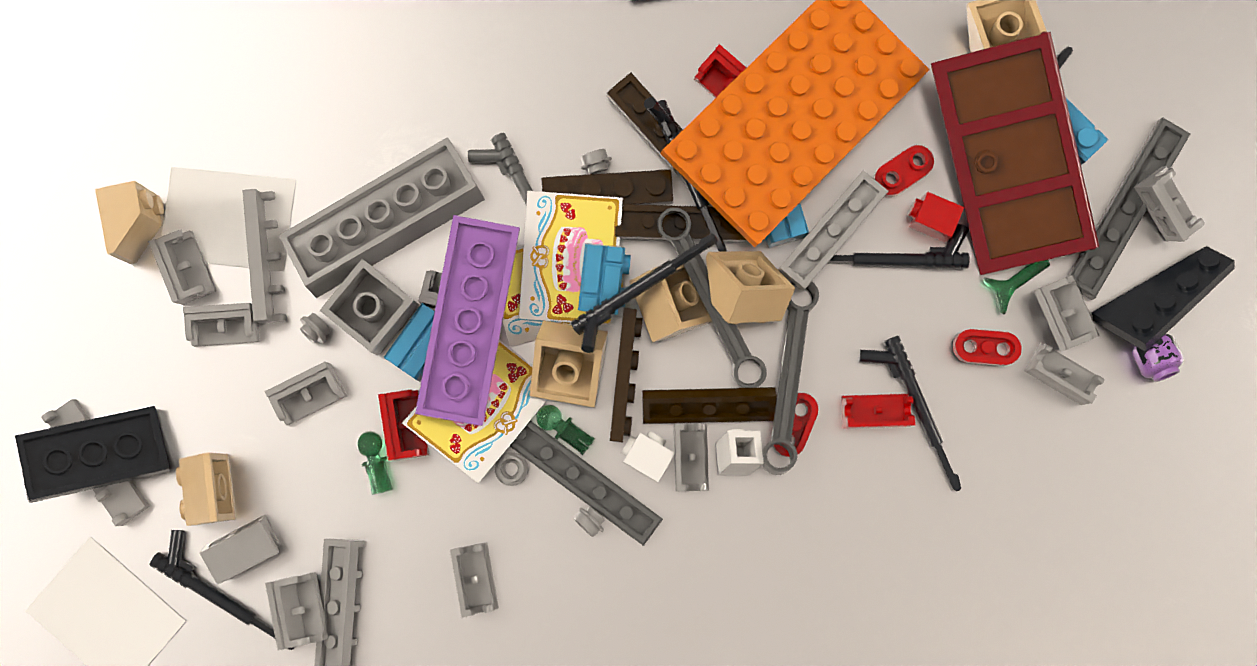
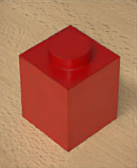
[908,192,964,243]

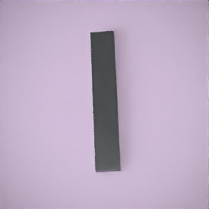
[1067,117,1191,300]
[510,420,663,546]

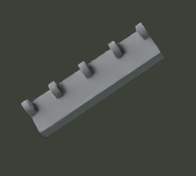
[778,170,888,291]
[242,189,286,324]
[41,399,150,527]
[315,539,365,666]

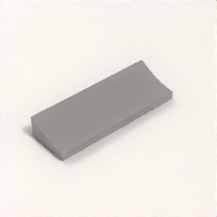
[278,137,485,298]

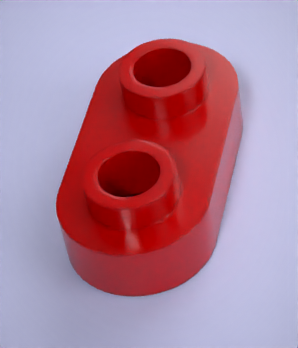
[873,145,934,197]
[953,329,1022,366]
[773,393,819,457]

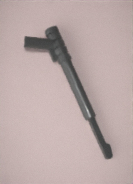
[468,133,533,206]

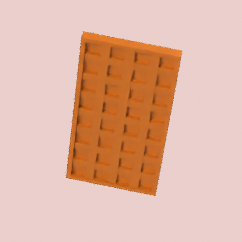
[660,0,930,248]

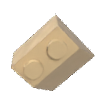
[966,0,1047,52]
[95,180,164,264]
[706,251,795,324]
[629,265,712,342]
[530,320,608,408]
[176,452,236,526]

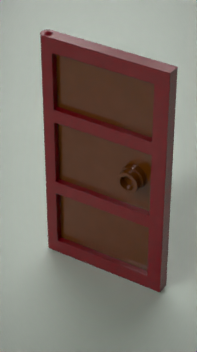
[931,31,1099,275]

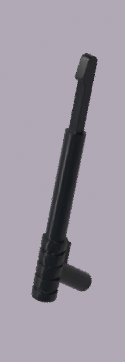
[644,97,727,252]
[828,224,970,269]
[571,234,718,353]
[859,335,961,491]
[149,529,296,650]

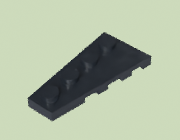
[1092,246,1235,352]

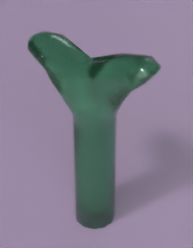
[983,260,1050,315]

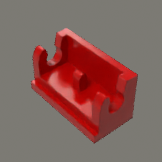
[694,44,747,98]
[378,389,429,461]
[841,394,915,429]

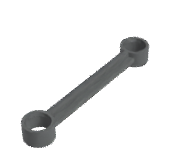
[657,208,767,388]
[762,282,819,475]

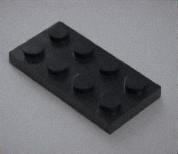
[14,406,170,504]

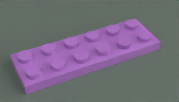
[415,215,520,426]

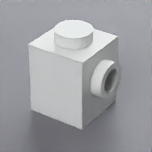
[716,429,764,475]
[621,431,675,482]

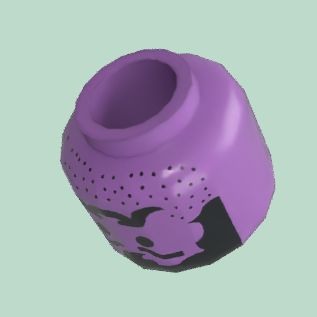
[1132,334,1184,382]

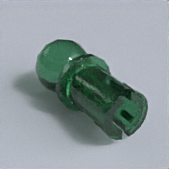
[536,404,595,456]
[357,431,393,495]

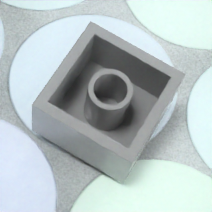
[319,259,419,356]

